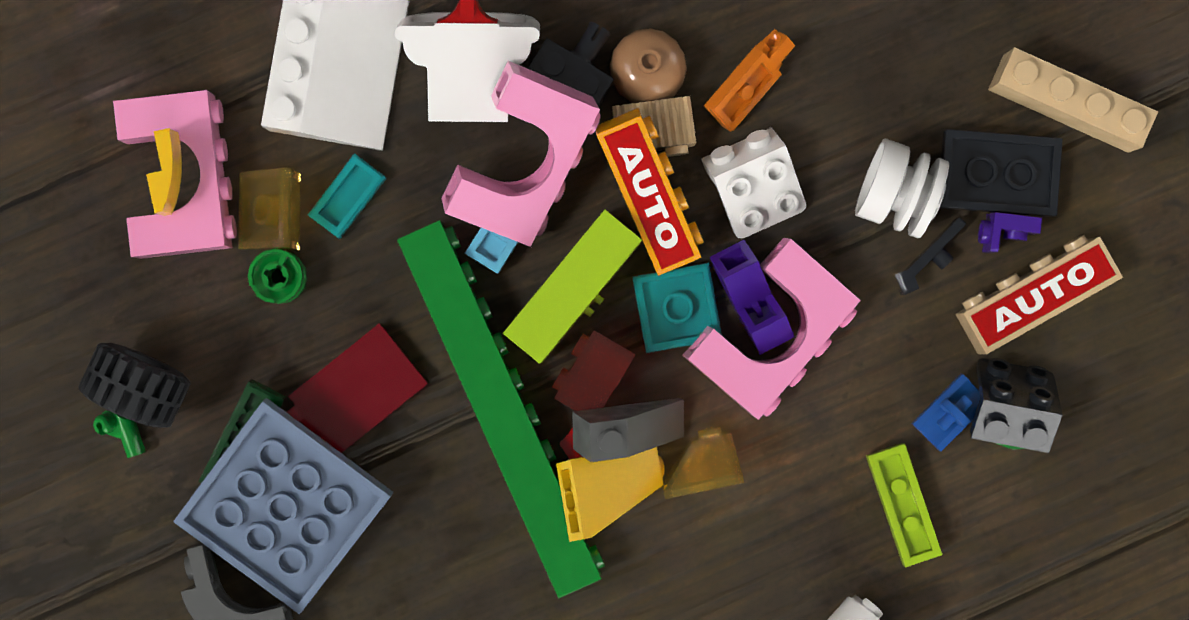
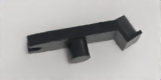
[895,217,967,296]

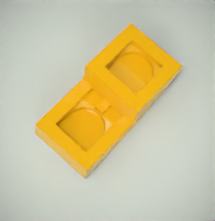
[146,128,182,216]

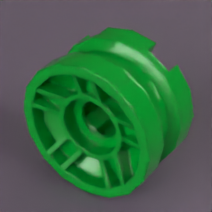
[248,249,307,304]

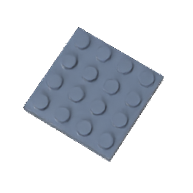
[173,398,393,614]

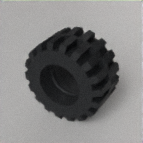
[78,343,191,428]

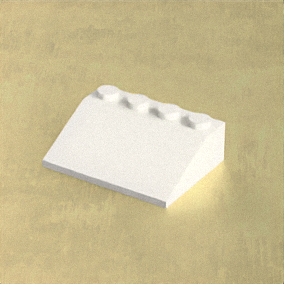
[261,0,410,151]

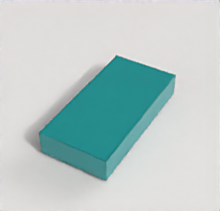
[308,153,386,239]

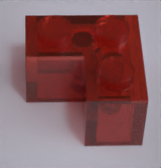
[552,330,636,411]

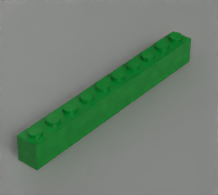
[397,220,605,599]

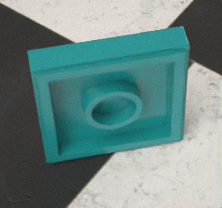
[632,263,722,353]

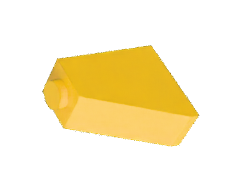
[556,447,664,542]

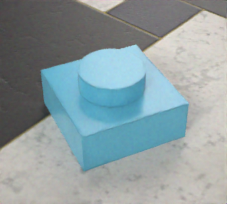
[465,228,519,274]

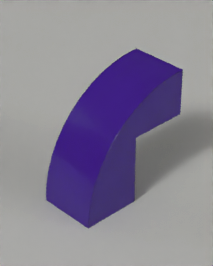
[710,240,795,355]

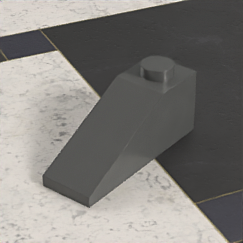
[572,398,684,462]

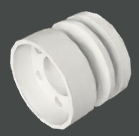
[855,138,949,238]

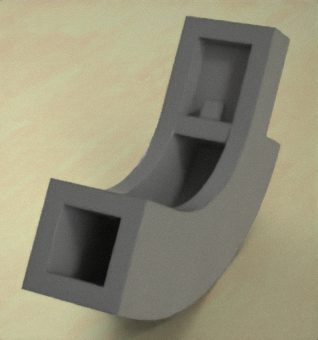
[181,543,293,620]

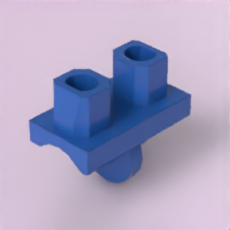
[911,374,980,451]

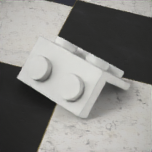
[701,127,806,238]

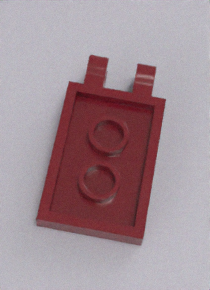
[286,323,429,453]

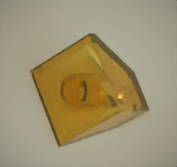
[661,426,744,499]

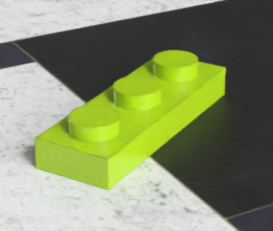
[866,443,942,567]

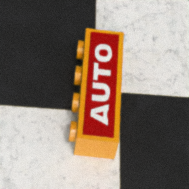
[595,108,704,276]

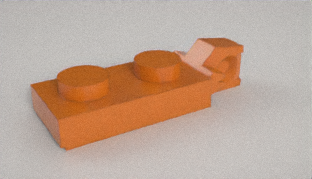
[704,29,795,132]

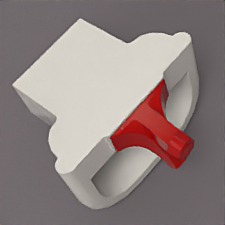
[394,0,540,122]

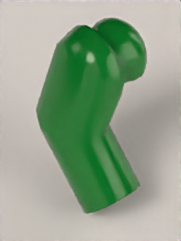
[93,411,146,458]

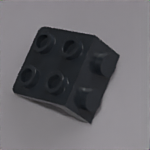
[970,358,1063,453]

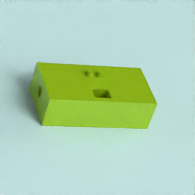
[503,210,642,364]

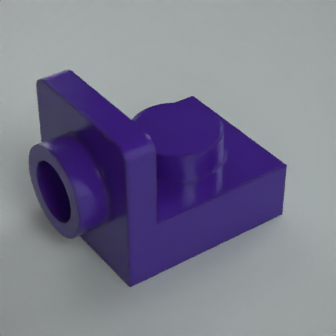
[978,212,1042,253]

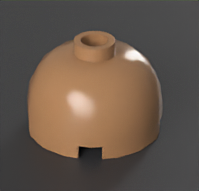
[609,28,687,103]

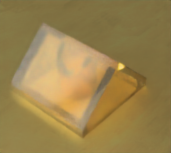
[238,168,301,251]

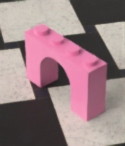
[441,61,600,247]
[113,90,237,259]
[683,238,861,420]

